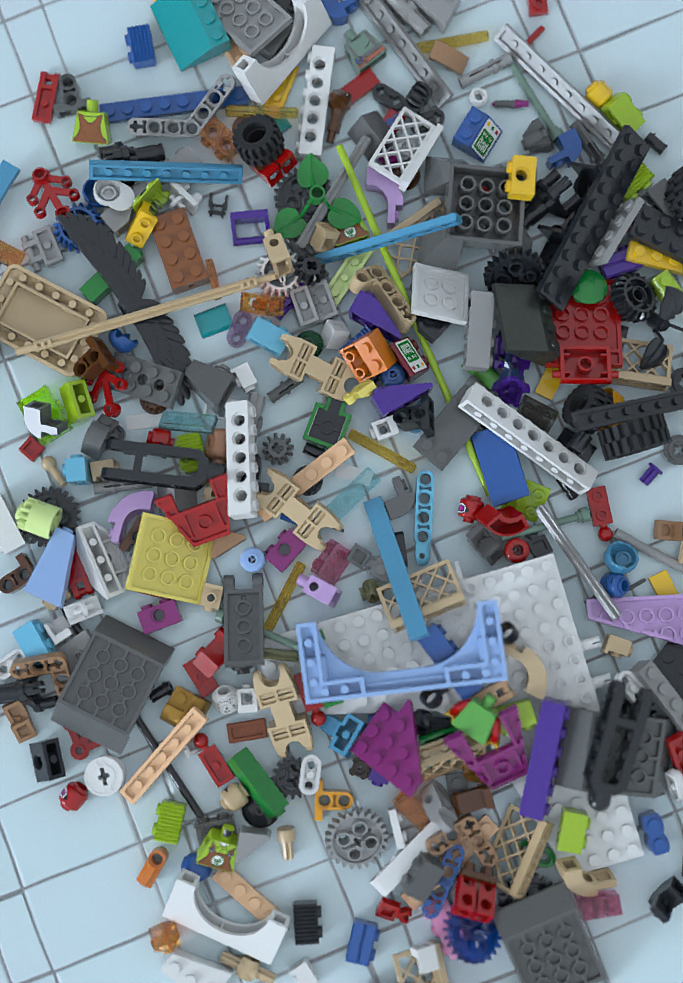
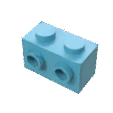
[245,316,291,357]
[62,454,93,486]
[12,619,57,665]

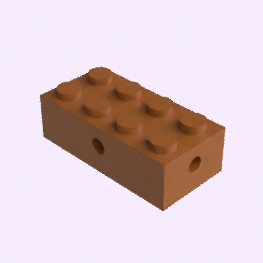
[152,207,210,295]

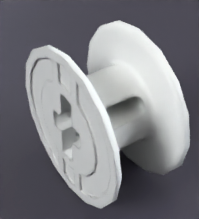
[84,755,126,796]

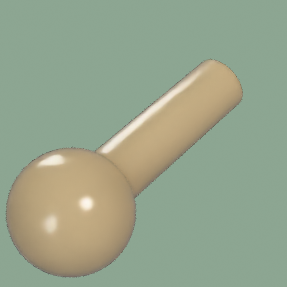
[41,456,67,487]

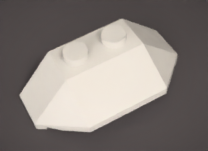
[76,521,129,599]

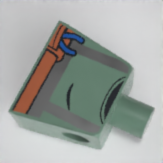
[344,28,387,76]

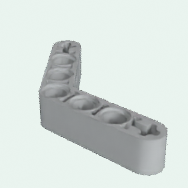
[127,74,236,137]

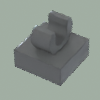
[345,543,372,570]

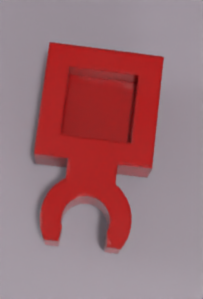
[375,896,412,924]

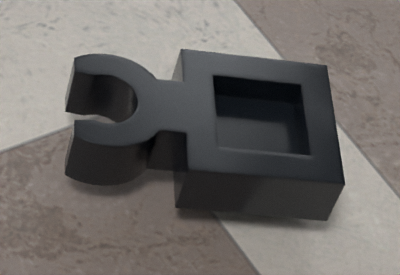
[525,524,553,558]

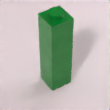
[79,243,144,306]
[226,747,289,820]

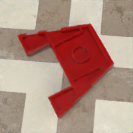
[154,473,231,547]

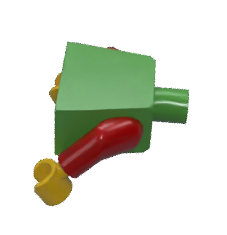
[444,693,501,749]

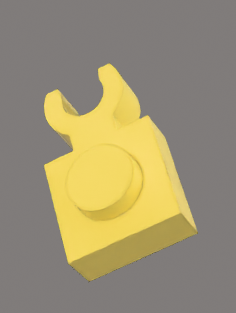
[342,379,377,405]

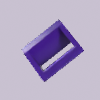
[230,209,270,246]

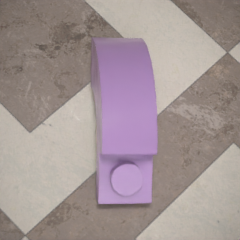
[366,166,403,228]
[108,491,158,546]

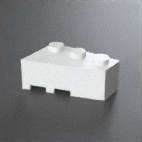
[160,948,234,983]

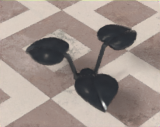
[639,286,683,369]

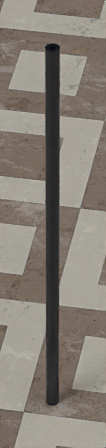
[60,604,204,819]

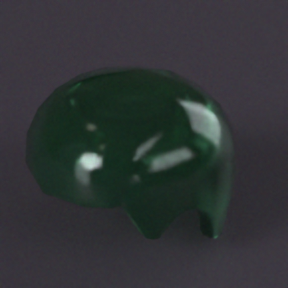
[297,330,324,357]

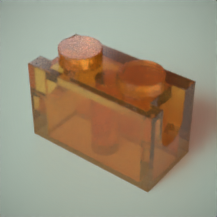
[240,291,285,316]
[392,791,431,832]

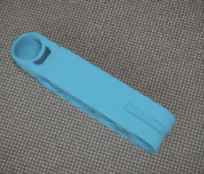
[413,470,434,566]

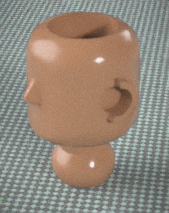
[205,428,227,466]

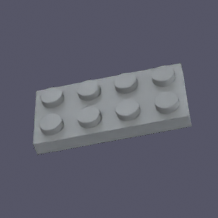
[587,197,645,268]

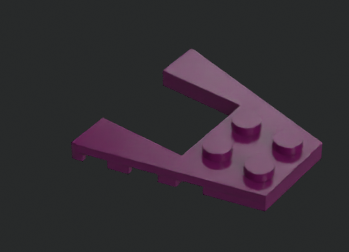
[443,704,528,790]

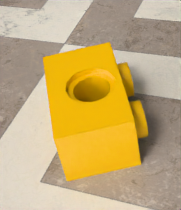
[505,155,537,201]

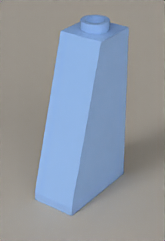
[24,526,76,608]

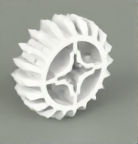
[255,249,304,299]

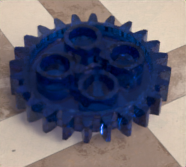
[443,905,502,964]

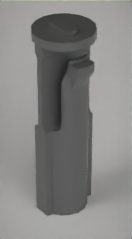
[569,119,606,169]

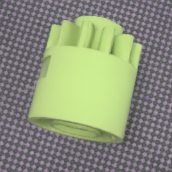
[15,497,62,540]

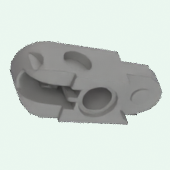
[420,780,458,834]

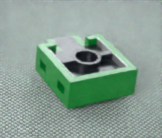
[303,397,352,449]

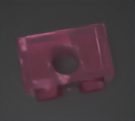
[576,889,623,921]

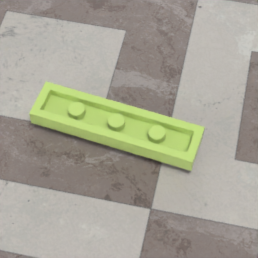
[329,241,373,307]

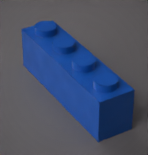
[417,622,483,700]

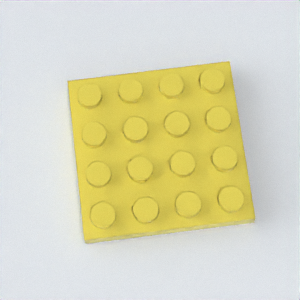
[125,512,214,605]

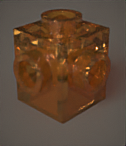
[148,921,181,955]

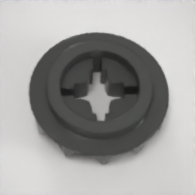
[663,435,683,465]

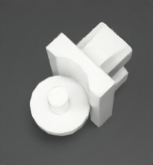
[169,182,203,216]
[63,595,104,626]

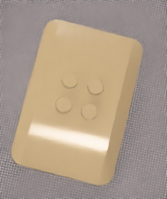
[0,264,108,377]

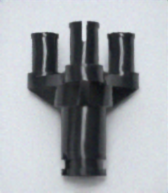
[98,141,166,187]
[523,168,583,231]
[0,664,58,713]

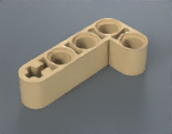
[349,264,416,334]

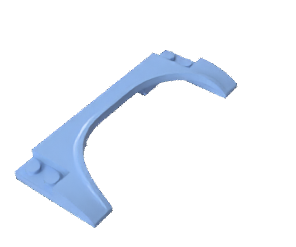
[296,599,508,704]

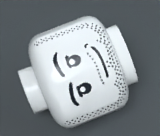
[212,685,238,714]

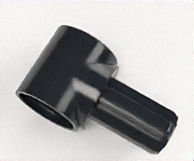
[414,709,450,735]

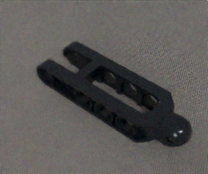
[100,439,227,492]
[583,679,653,812]

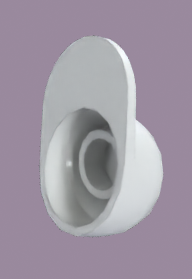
[93,180,135,211]

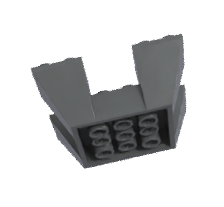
[418,156,537,271]

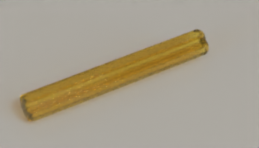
[416,30,489,53]
[225,105,299,119]
[348,429,417,474]
[264,561,306,632]

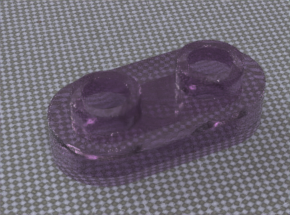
[227,310,253,348]

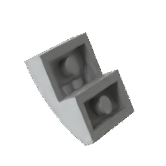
[289,279,340,327]

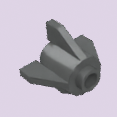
[521,118,554,153]

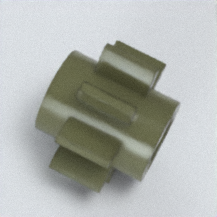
[359,579,384,603]

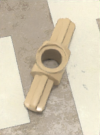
[220,951,276,983]

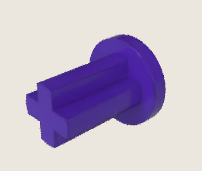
[639,462,663,486]

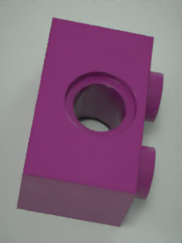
[265,529,308,573]
[137,598,183,635]

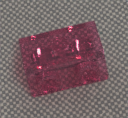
[310,539,350,586]

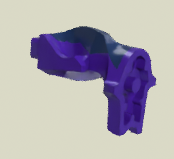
[492,330,530,407]

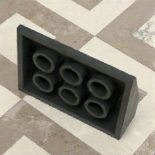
[492,283,561,366]

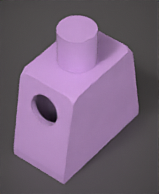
[296,573,343,608]

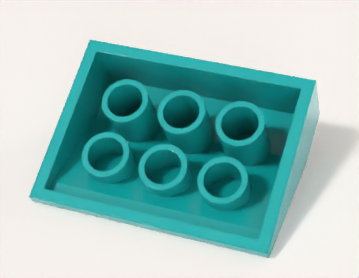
[150,0,232,72]

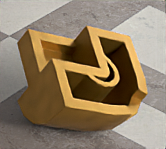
[159,685,212,727]

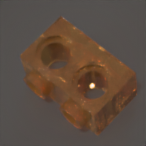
[199,116,238,163]

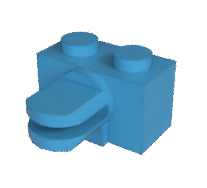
[319,713,368,759]

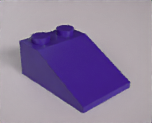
[349,290,401,343]
[371,383,433,419]

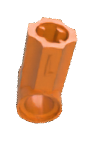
[136,846,169,888]

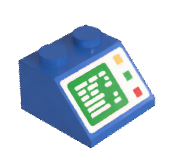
[451,106,503,163]

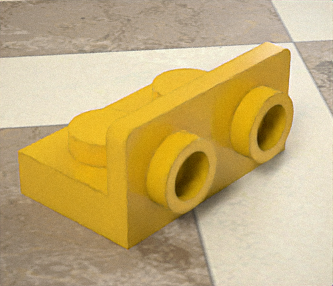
[125,201,158,248]

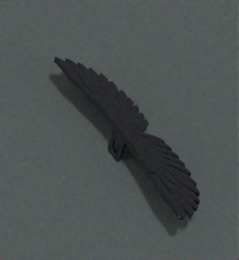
[57,212,192,406]

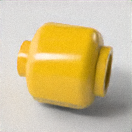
[585,80,613,109]

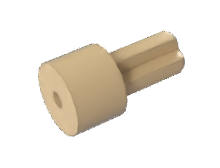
[277,825,295,860]

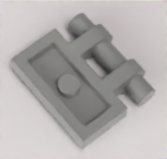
[21,225,65,273]

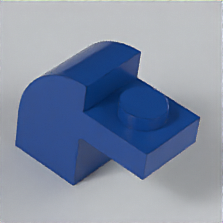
[321,0,359,26]
[545,128,582,170]

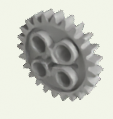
[325,807,389,869]

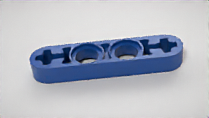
[422,844,465,919]

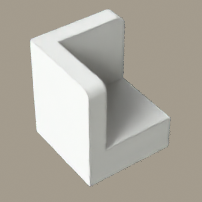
[319,319,350,350]
[43,615,76,645]
[409,941,440,974]

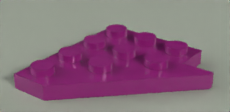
[350,699,423,798]

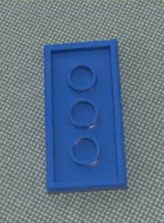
[471,429,531,507]

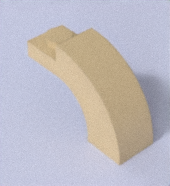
[503,643,547,700]
[556,856,617,897]

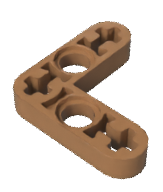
[9,652,71,698]
[425,814,498,867]

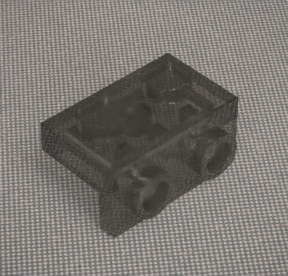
[194,812,238,846]

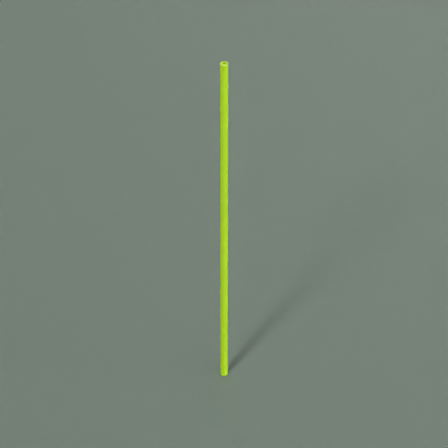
[336,144,489,496]

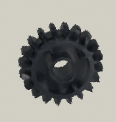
[609,272,658,324]

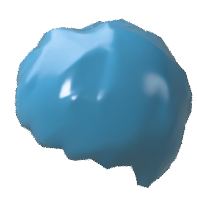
[603,540,639,574]

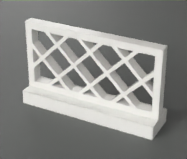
[368,106,444,192]

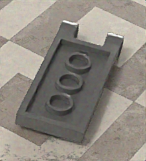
[412,374,502,471]
[223,573,265,668]

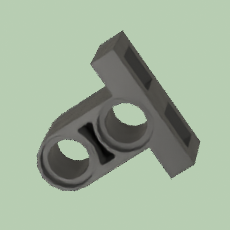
[53,73,90,119]

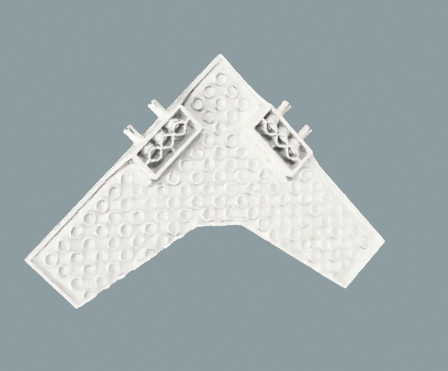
[261,553,645,871]

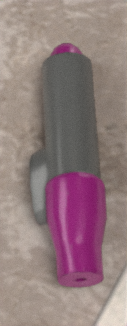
[492,99,529,109]

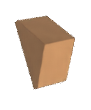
[211,532,247,560]

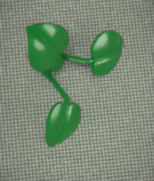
[274,153,362,239]

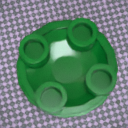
[572,270,608,304]

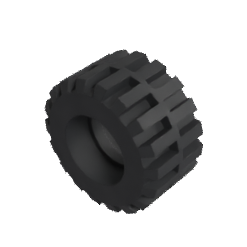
[232,113,285,167]
[562,384,614,435]

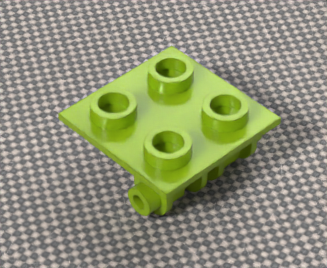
[132,178,171,216]
[501,479,551,523]

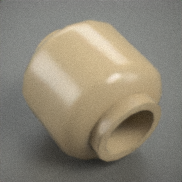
[219,782,249,812]

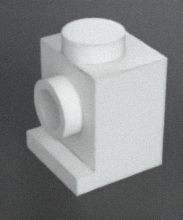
[230,362,258,394]
[369,415,400,442]
[237,684,259,713]
[289,957,319,983]

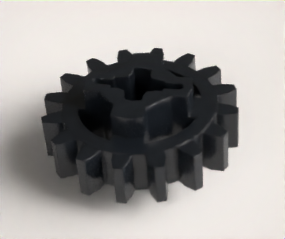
[271,756,312,800]

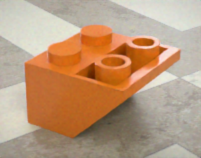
[339,328,397,383]

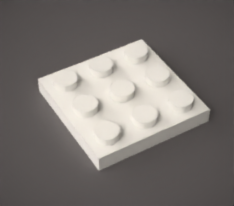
[411,262,469,326]

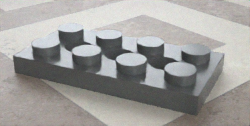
[109,351,185,410]

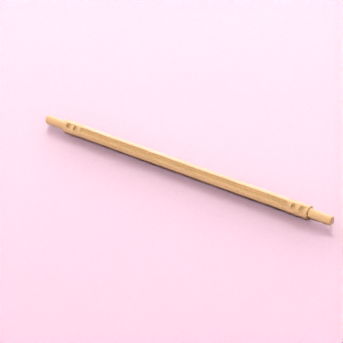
[15,272,276,356]

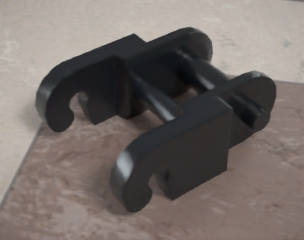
[208,193,229,218]

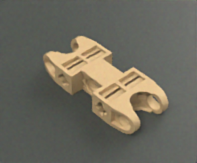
[269,334,356,404]
[256,467,344,551]
[253,662,313,758]

